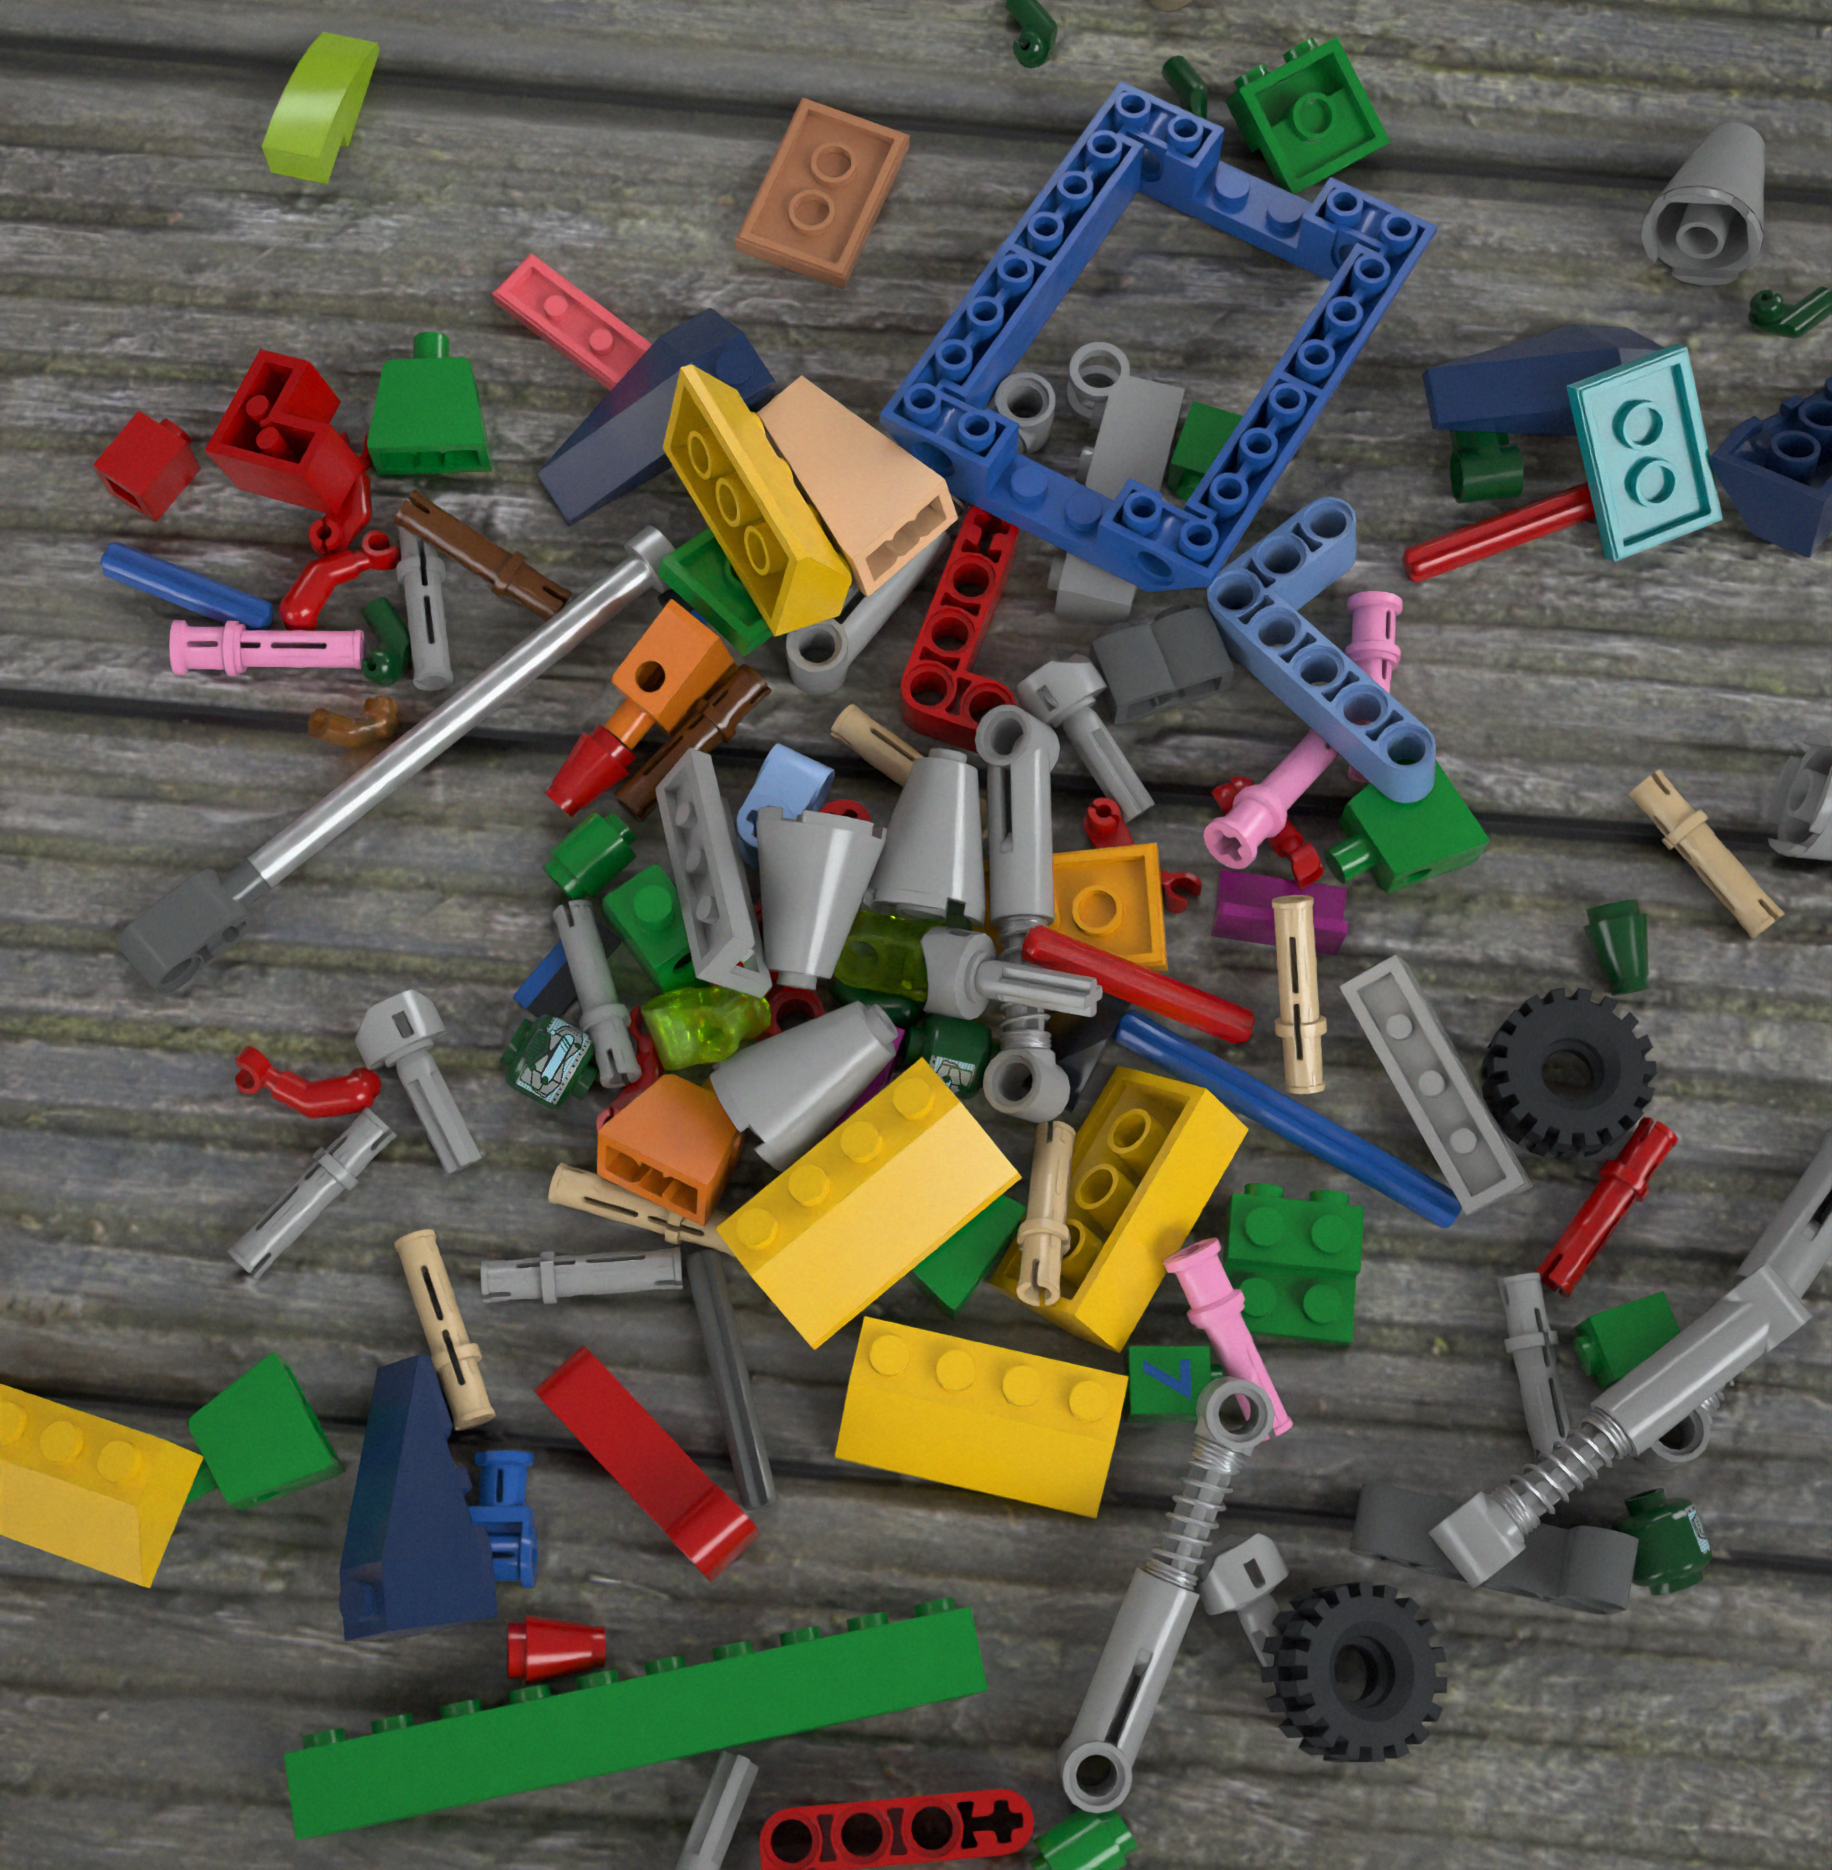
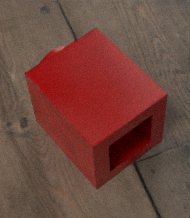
[93,411,201,523]

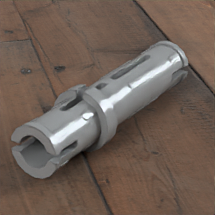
[396,525,453,691]
[552,899,642,1088]
[227,1107,397,1280]
[481,1246,683,1304]
[1497,1273,1570,1465]

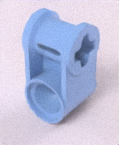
[736,743,835,870]

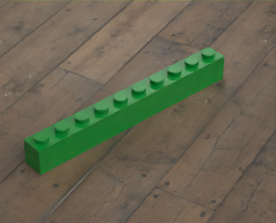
[284,1597,988,1840]

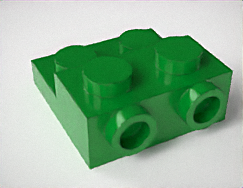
[1225,37,1391,195]
[658,527,788,656]
[1222,1183,1364,1346]

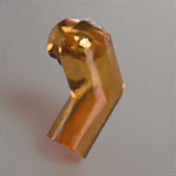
[307,696,400,749]

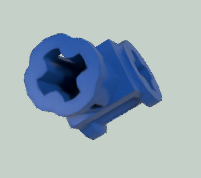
[468,1450,538,1588]

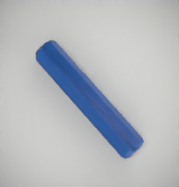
[100,542,275,630]

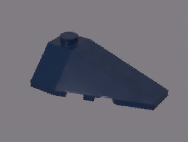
[537,308,776,526]
[1422,324,1665,436]
[1709,377,1832,558]
[339,1354,498,1641]

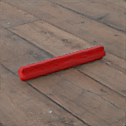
[1401,482,1595,583]
[1021,925,1256,1044]

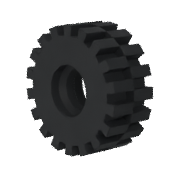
[1481,988,1657,1160]
[1261,1582,1448,1763]

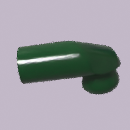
[1005,0,1058,69]
[1161,55,1208,120]
[1748,286,1832,339]
[361,597,412,687]
[829,971,926,1032]

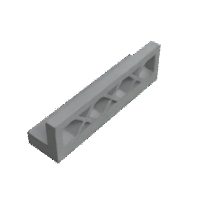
[655,748,772,998]
[1339,954,1533,1216]

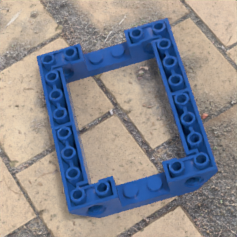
[879,81,1438,592]

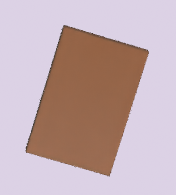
[735,97,910,289]

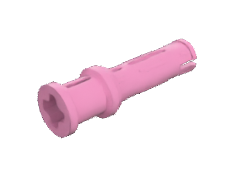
[1345,591,1403,783]
[169,620,365,676]
[1203,728,1340,869]
[1163,1238,1293,1441]

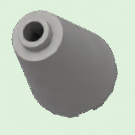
[1641,122,1765,286]
[1767,732,1832,861]
[860,748,987,929]
[756,807,887,990]
[710,1001,899,1172]

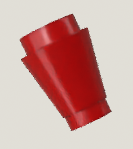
[544,724,636,818]
[507,1615,606,1685]

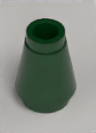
[1583,899,1650,996]

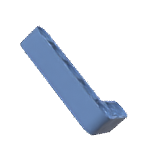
[1207,497,1436,803]

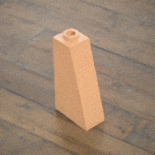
[757,375,958,597]

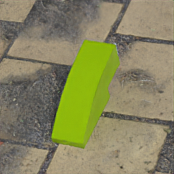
[261,32,380,184]

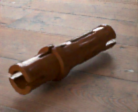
[394,490,572,622]
[613,664,772,823]

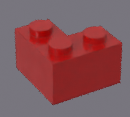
[204,349,363,516]

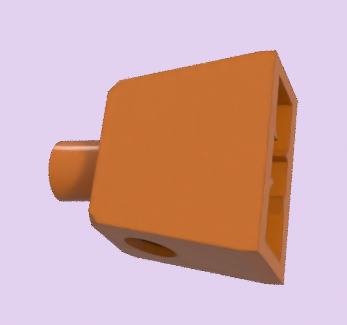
[603,599,739,751]
[597,1074,745,1227]

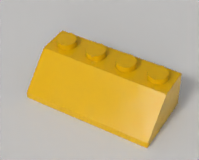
[663,364,852,637]
[715,1057,1022,1350]
[988,1065,1249,1353]
[835,1316,1129,1519]
[0,1384,204,1589]

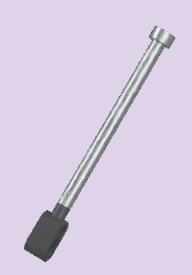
[117,525,675,995]

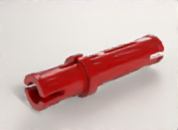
[1533,1117,1679,1298]

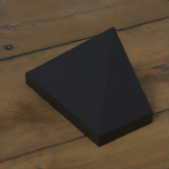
[1022,992,1131,1113]

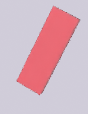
[492,253,652,391]

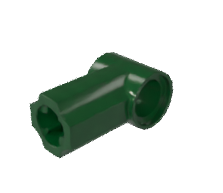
[1449,430,1524,504]

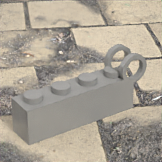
[1047,342,1185,626]

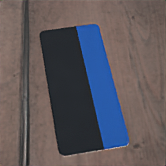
[513,920,621,1018]

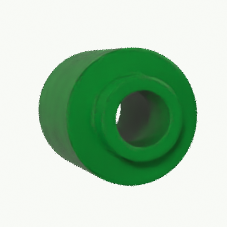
[542,811,637,900]
[1029,1808,1138,1870]

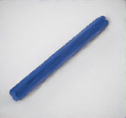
[1114,1010,1462,1228]

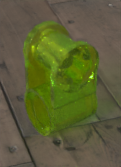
[834,911,953,1002]
[641,985,771,1070]

